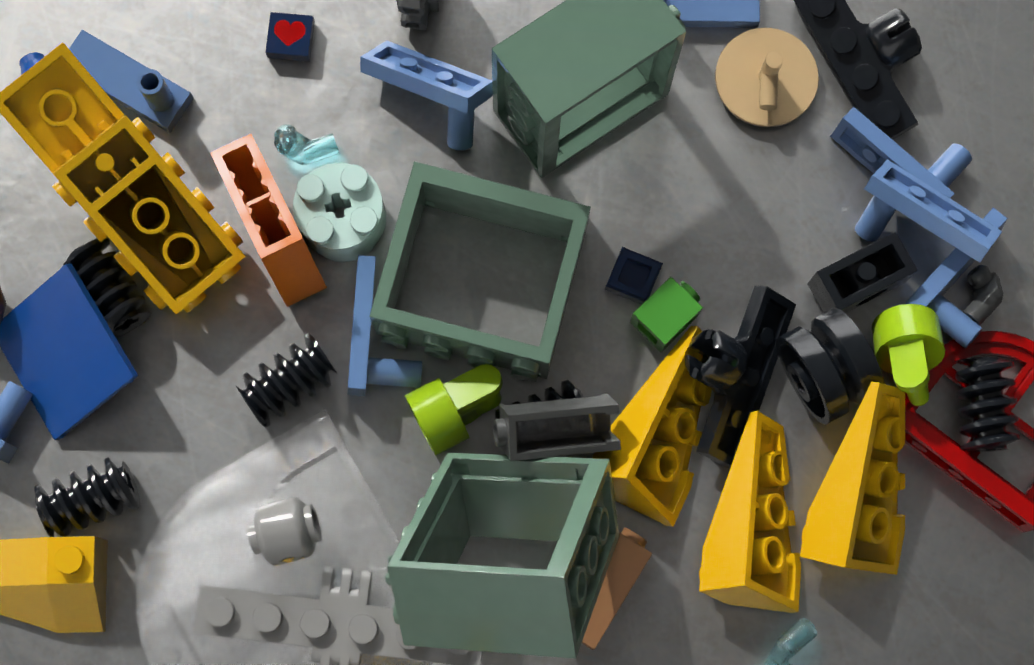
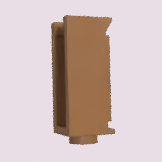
[582,527,653,650]

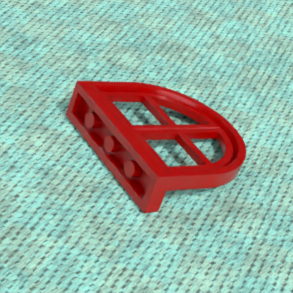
[905,331,1034,533]

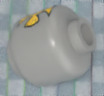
[247,497,322,566]

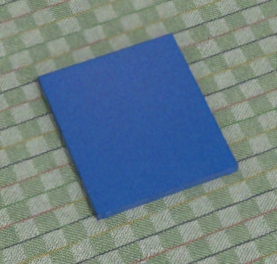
[0,264,138,440]

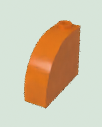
[210,134,327,307]

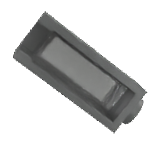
[493,393,621,461]

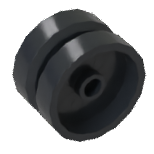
[776,307,885,425]

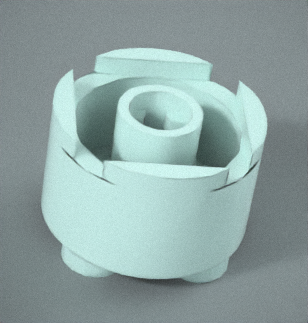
[293,163,386,262]

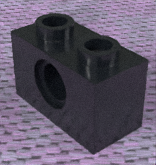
[807,231,918,313]

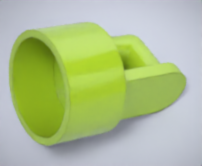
[871,304,945,406]
[404,364,503,456]

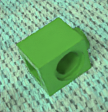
[630,277,703,353]

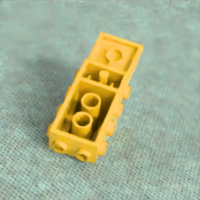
[0,42,246,314]

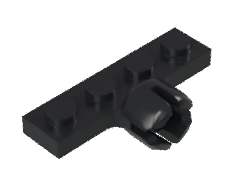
[794,0,922,140]
[685,286,797,468]

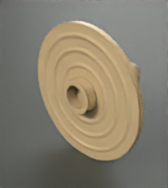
[715,28,819,127]

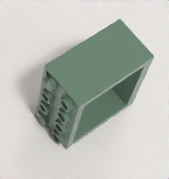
[492,0,686,178]
[369,161,591,382]
[385,453,619,659]

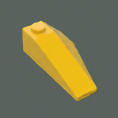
[592,326,712,527]
[800,382,905,575]
[699,411,801,613]
[0,536,108,633]

